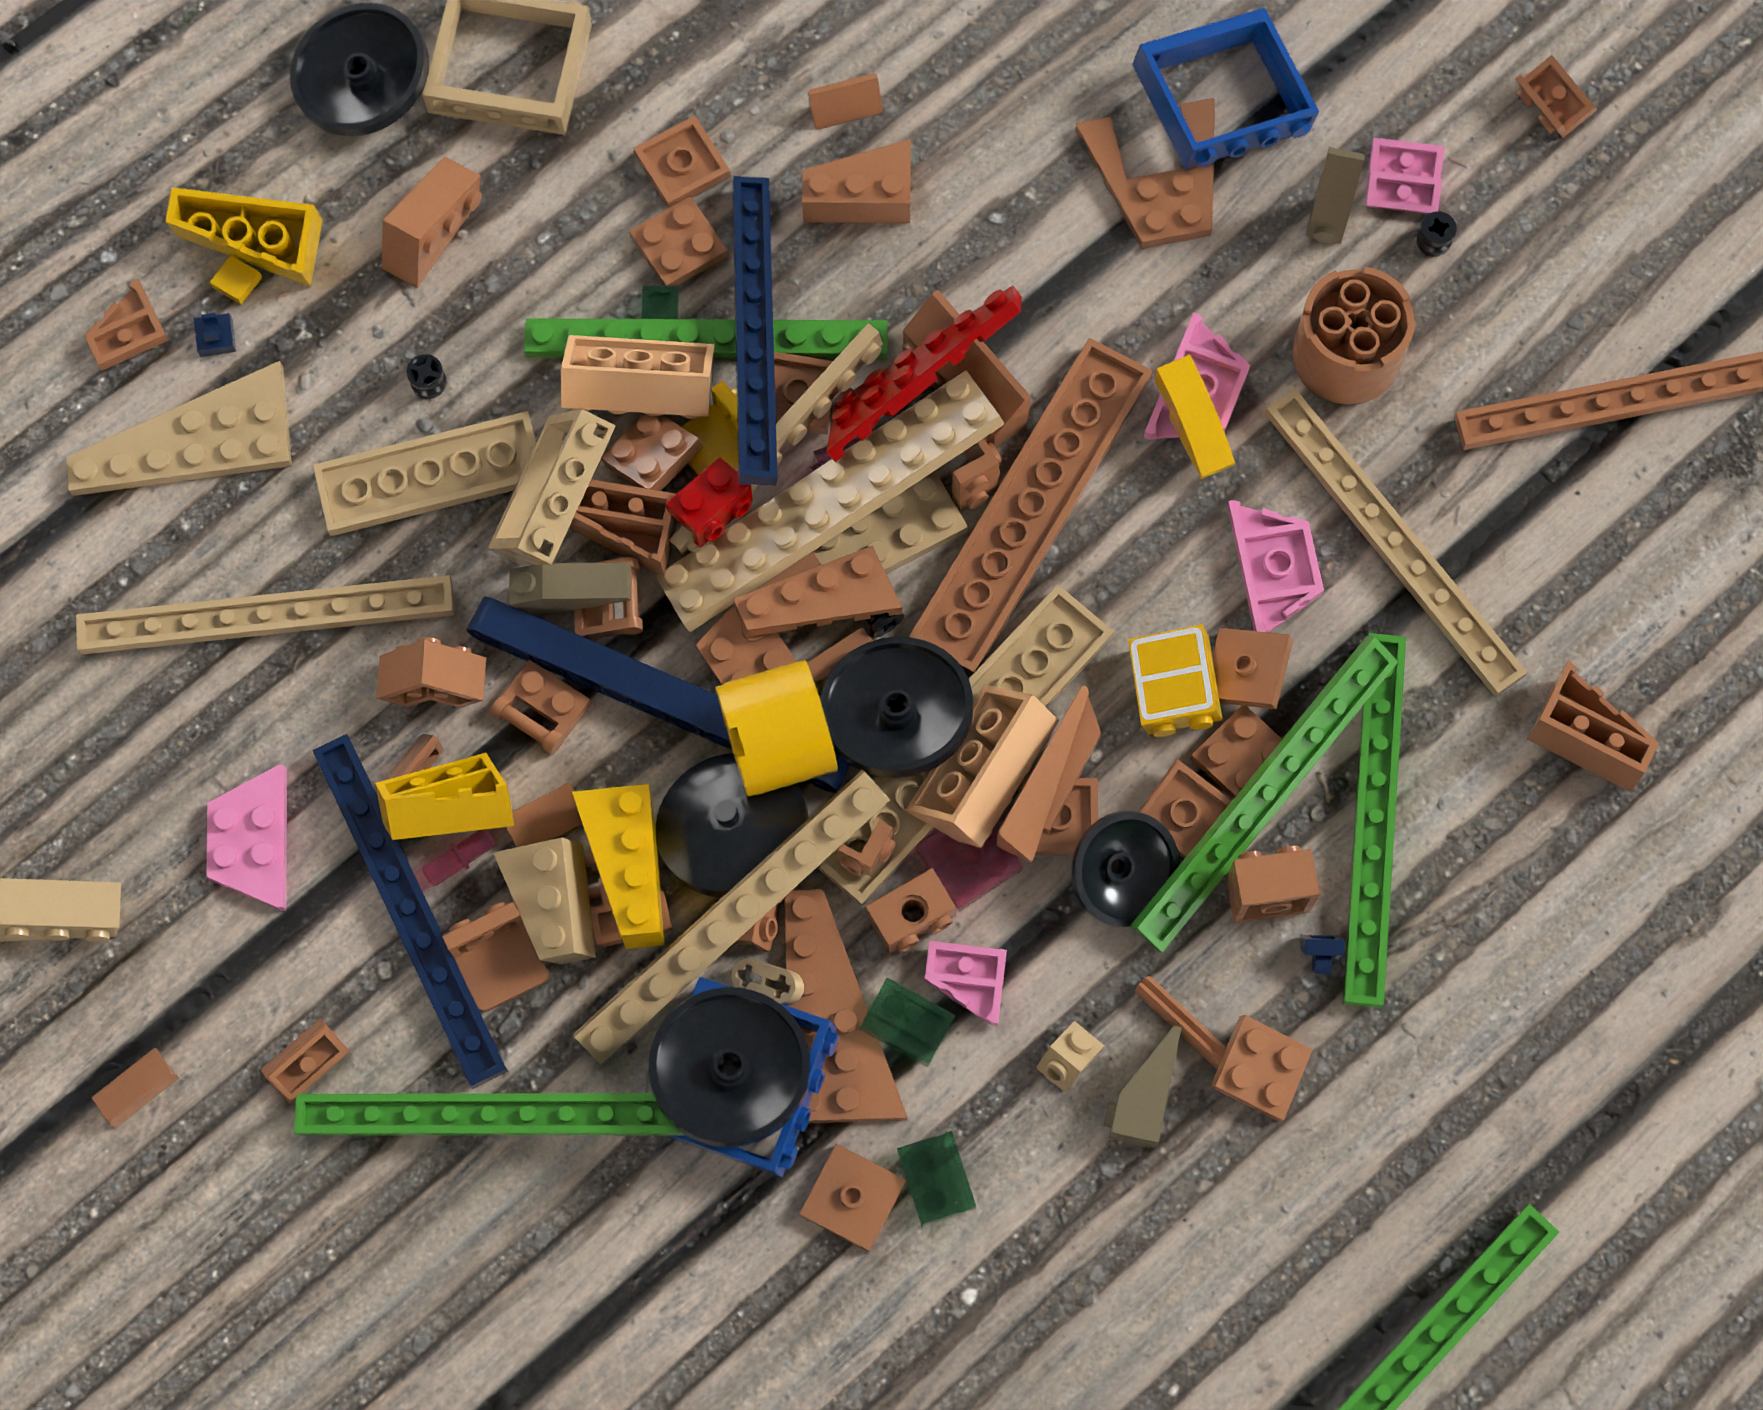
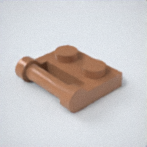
[574,557,643,640]
[490,660,592,755]

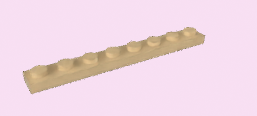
[669,323,882,557]

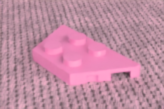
[1144,312,1250,440]
[1227,500,1324,633]
[206,765,287,911]

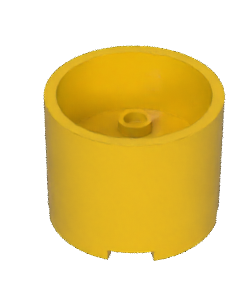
[715,659,838,796]

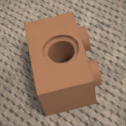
[865,868,956,954]

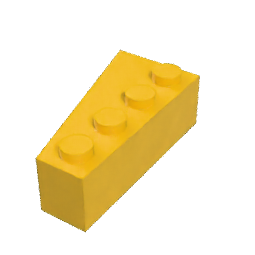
[165,187,323,287]
[572,784,665,949]

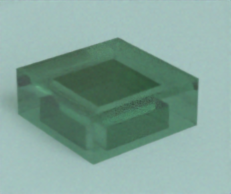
[641,286,680,319]

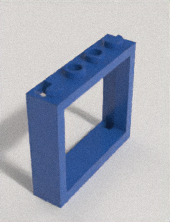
[1132,8,1319,169]
[667,977,838,1177]

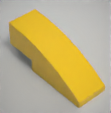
[1154,354,1235,479]

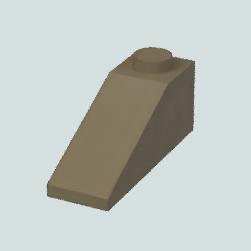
[1306,147,1365,243]
[509,562,631,617]
[1104,1026,1182,1149]

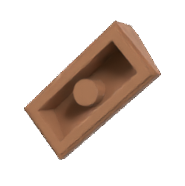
[808,73,883,129]
[376,734,444,793]
[506,783,583,847]
[261,1018,350,1104]
[92,1048,179,1128]

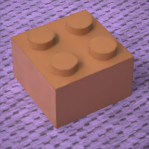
[1226,846,1320,923]

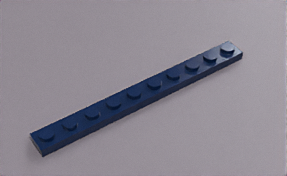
[732,176,778,486]
[312,734,508,1089]

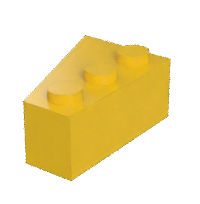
[375,753,515,840]

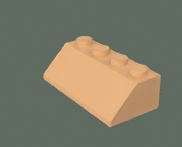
[561,335,714,419]
[906,685,1059,848]

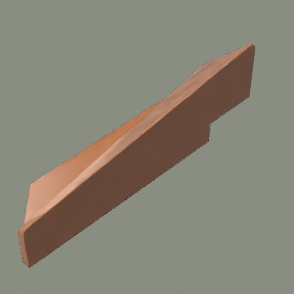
[997,685,1101,863]

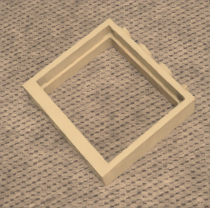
[423,0,592,135]
[487,409,616,565]

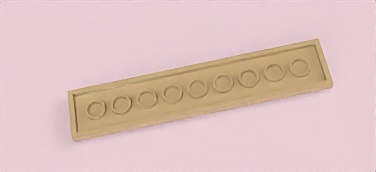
[655,370,1005,632]
[817,584,1114,907]

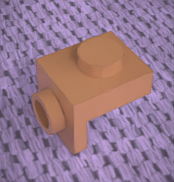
[837,820,896,876]

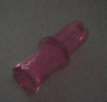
[422,829,497,886]

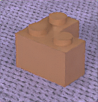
[376,637,486,708]

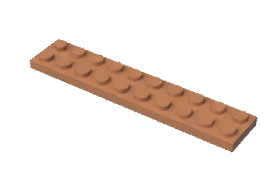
[909,338,1153,676]

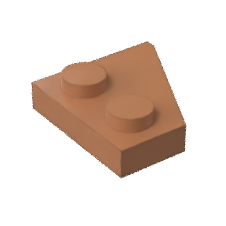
[84,278,169,371]

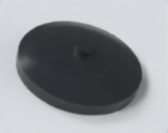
[290,3,429,136]
[821,637,974,778]
[656,753,809,898]
[649,987,810,1147]

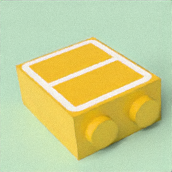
[1128,624,1222,737]

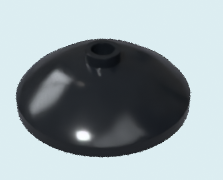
[1072,811,1180,927]

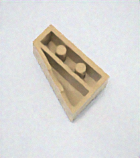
[493,838,596,964]
[0,878,121,942]

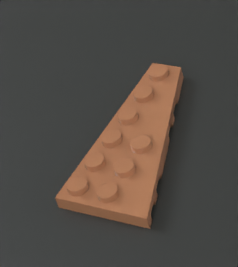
[785,890,908,1123]

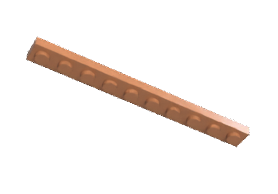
[1454,352,1763,450]

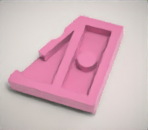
[925,941,1007,1026]

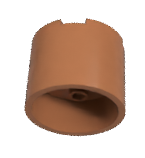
[1292,267,1416,404]

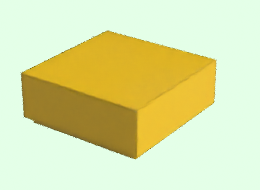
[210,255,262,305]

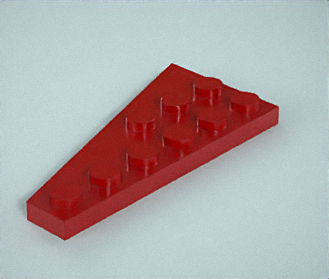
[826,285,1022,463]

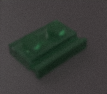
[859,977,955,1067]
[897,1131,977,1227]

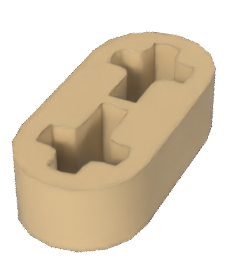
[731,959,804,1006]

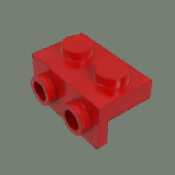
[665,457,753,548]

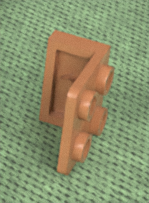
[952,438,1001,512]
[442,902,549,1012]

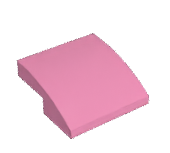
[1365,138,1445,214]

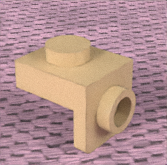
[1037,1021,1104,1092]

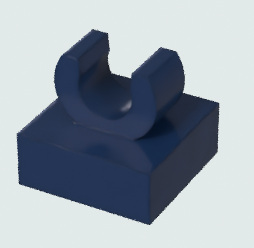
[194,313,236,357]
[1300,934,1345,974]

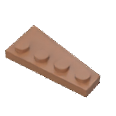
[733,545,902,637]

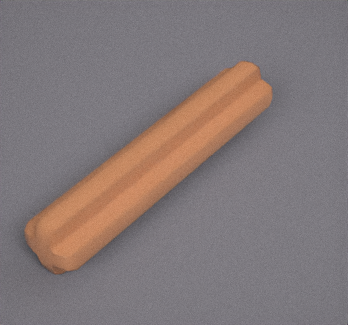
[1135,976,1226,1068]

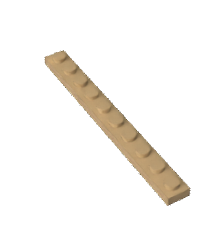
[1265,389,1528,698]
[76,575,455,655]
[574,769,890,1065]

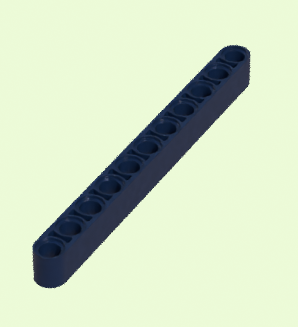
[466,596,850,793]

